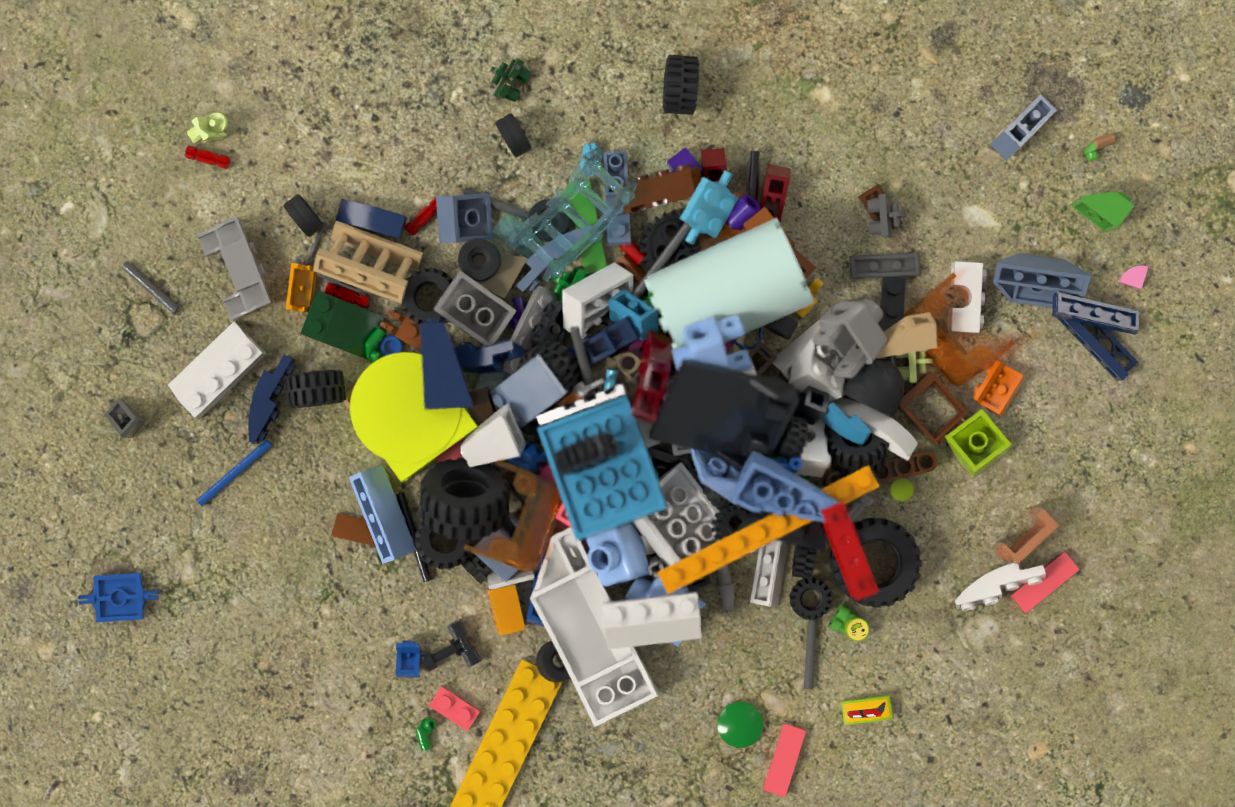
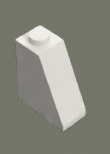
[461,404,526,467]

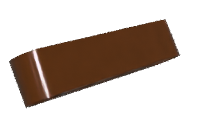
[824,451,938,487]

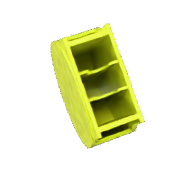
[350,352,478,482]

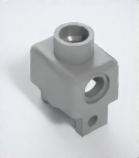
[811,299,887,378]

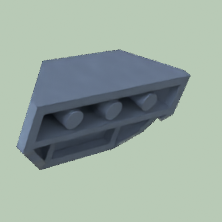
[993,253,1091,308]

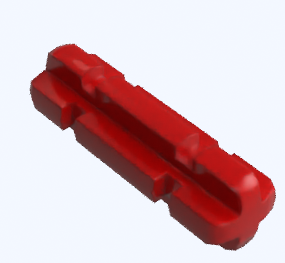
[185,146,231,169]
[405,197,437,236]
[325,282,370,308]

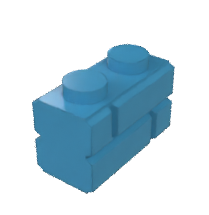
[608,290,659,341]

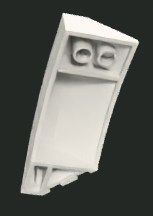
[530,527,659,727]

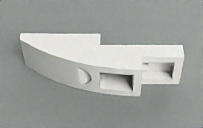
[955,563,1046,611]

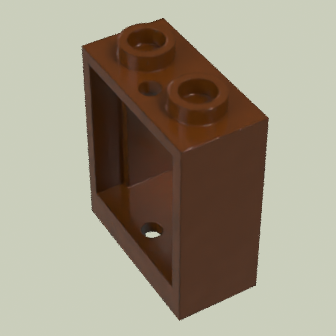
[898,371,969,444]

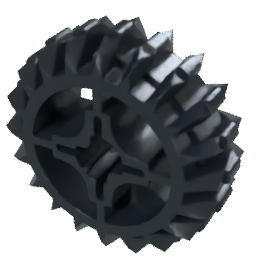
[554,432,619,476]

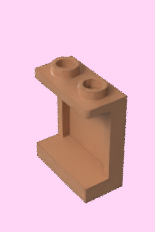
[994,507,1059,564]

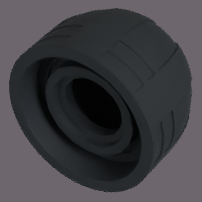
[843,358,904,418]

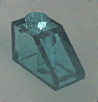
[492,213,544,259]

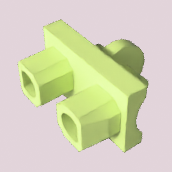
[187,113,228,144]
[895,351,933,383]

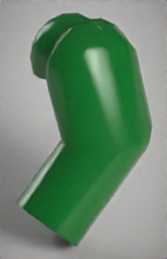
[415,717,437,752]

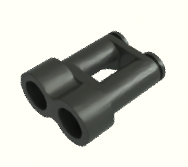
[461,555,491,584]

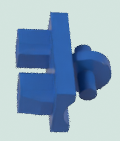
[505,442,547,476]

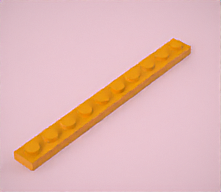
[657,466,880,595]

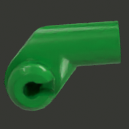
[365,328,386,362]

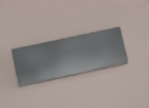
[849,253,920,279]

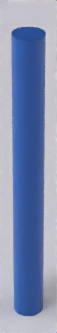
[196,439,272,507]

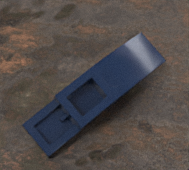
[568,316,639,370]
[454,340,524,374]
[248,354,296,444]

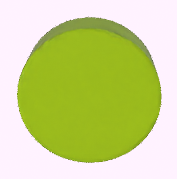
[889,478,914,501]

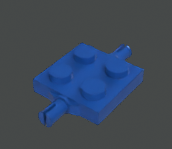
[78,572,159,622]

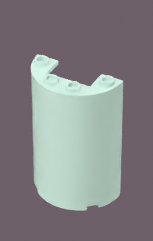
[644,217,814,349]

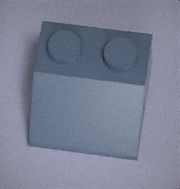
[436,193,493,243]

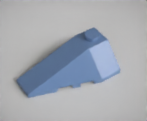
[731,451,838,522]

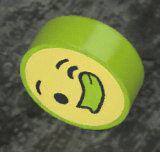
[845,617,869,641]

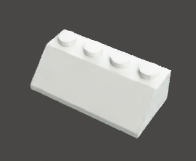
[168,321,267,418]
[602,591,702,650]

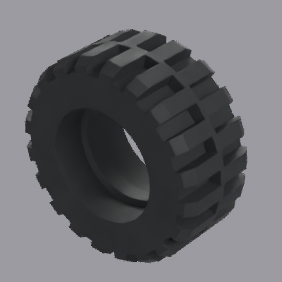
[420,457,510,541]
[830,518,922,608]

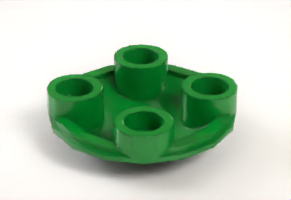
[717,702,763,748]

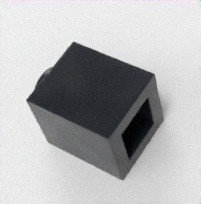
[793,385,829,425]

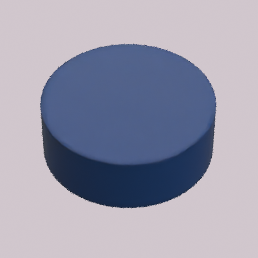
[380,335,403,356]

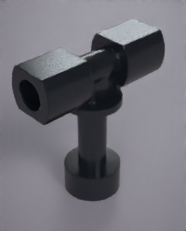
[421,619,481,672]

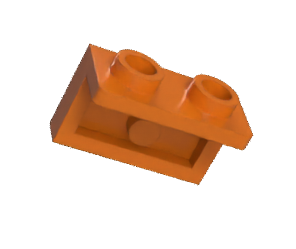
[973,359,1025,417]

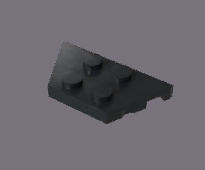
[737,510,827,553]

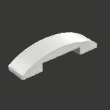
[834,398,918,460]

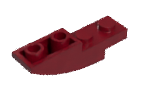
[630,330,672,424]

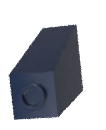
[420,318,473,410]

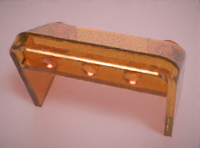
[904,273,1015,385]
[464,460,563,573]

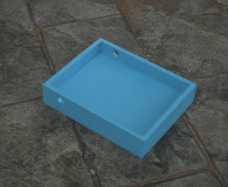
[537,395,669,541]

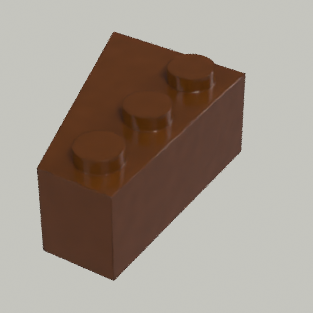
[618,164,702,214]

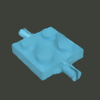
[680,170,739,245]

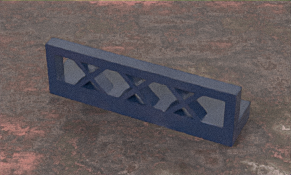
[1056,317,1138,381]

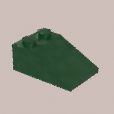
[300,291,385,360]

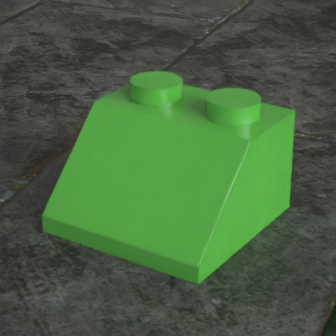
[1070,191,1135,233]

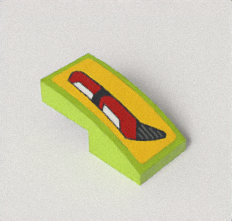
[841,695,894,725]

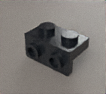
[529,301,568,345]

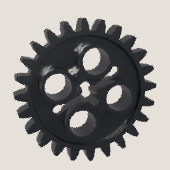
[640,210,715,271]

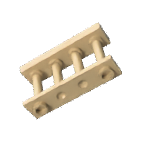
[313,221,423,303]

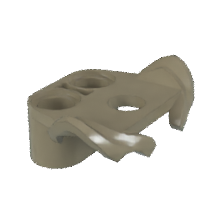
[590,351,641,406]

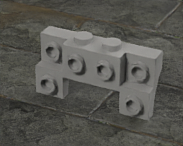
[197,216,273,321]

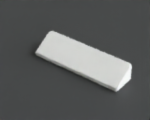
[750,541,788,607]

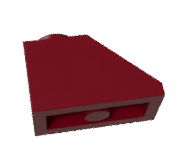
[701,148,728,188]

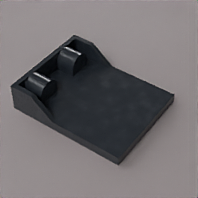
[649,358,799,471]

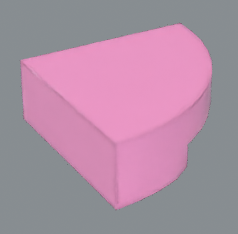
[1118,266,1148,289]

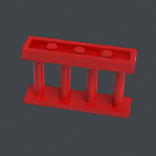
[821,501,879,601]

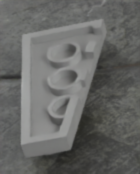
[503,285,558,376]

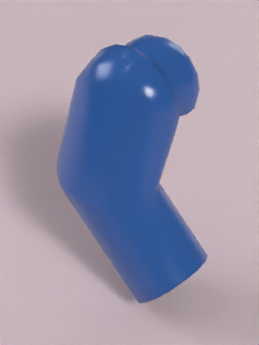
[775,457,802,474]

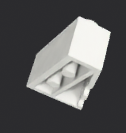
[562,262,633,340]

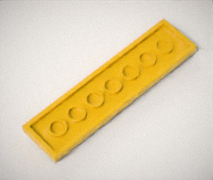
[450,658,562,807]

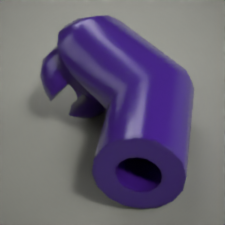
[509,296,526,330]

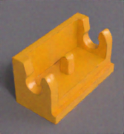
[286,263,318,313]
[487,584,526,636]

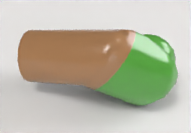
[1084,133,1116,162]

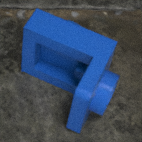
[396,640,421,678]

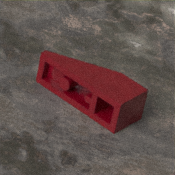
[760,164,791,224]

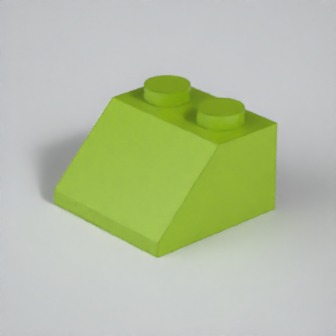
[945,409,1012,479]

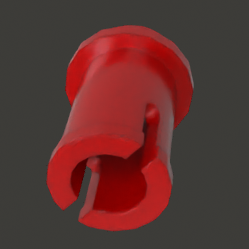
[618,238,646,265]

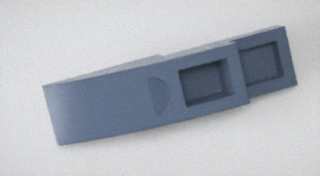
[604,151,631,246]
[516,226,594,292]

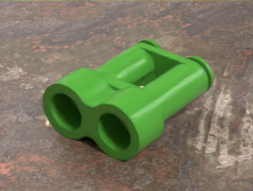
[828,603,869,635]

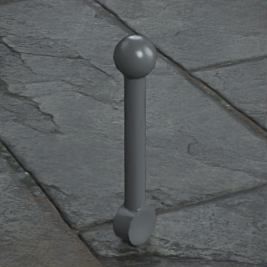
[304,221,328,266]

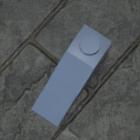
[990,94,1057,160]

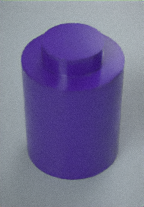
[726,194,761,230]

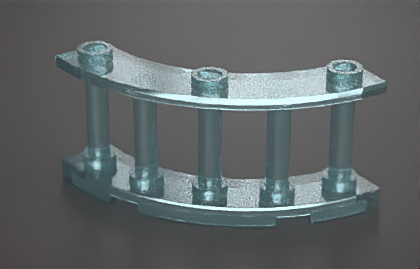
[507,147,638,282]

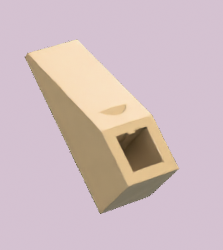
[875,312,937,359]

